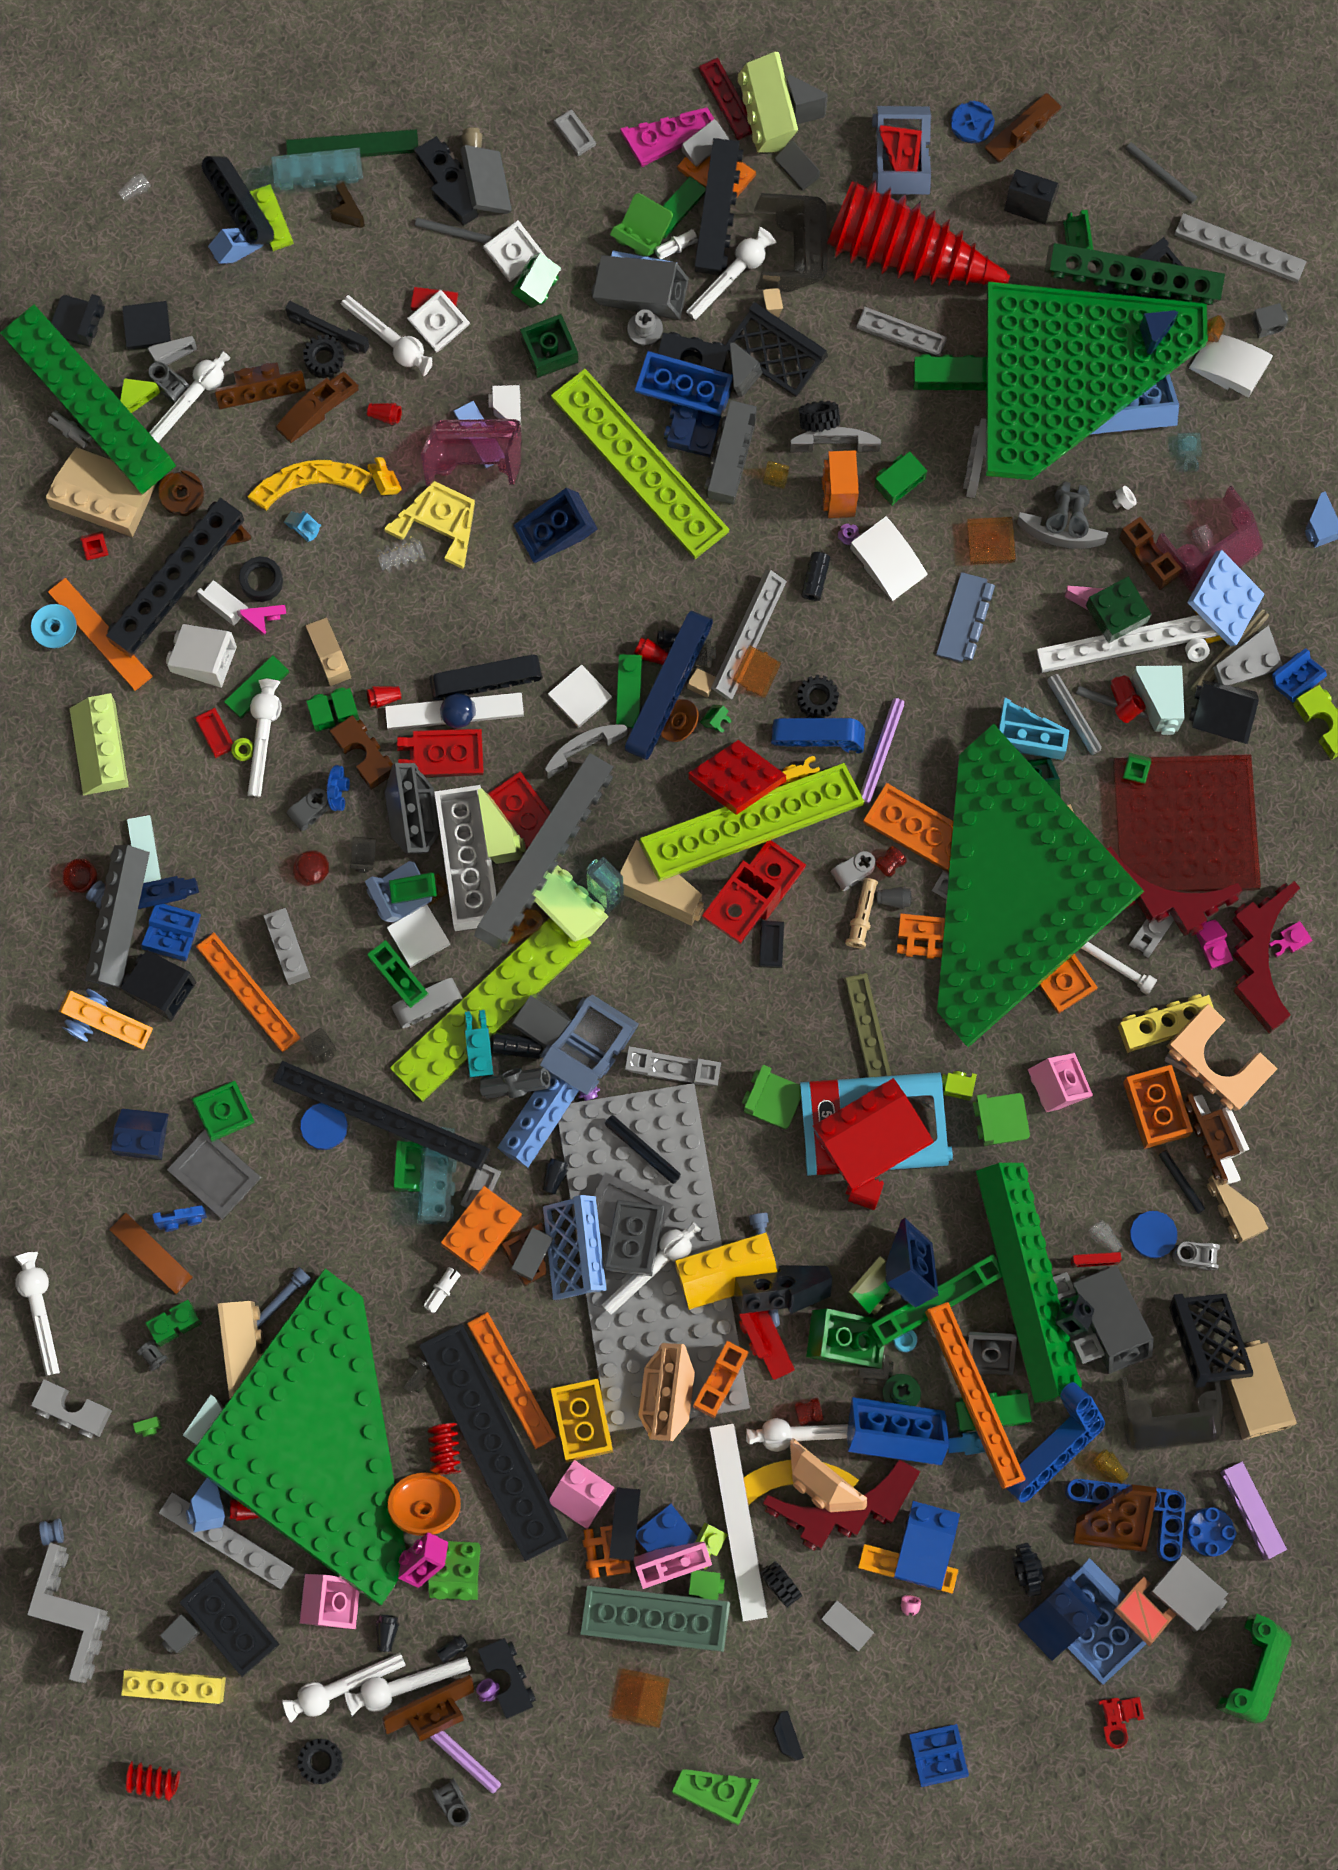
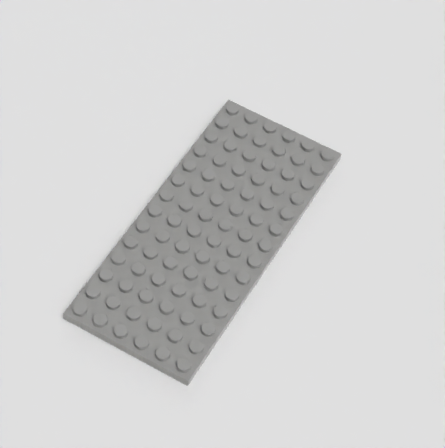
[558,1083,750,1432]

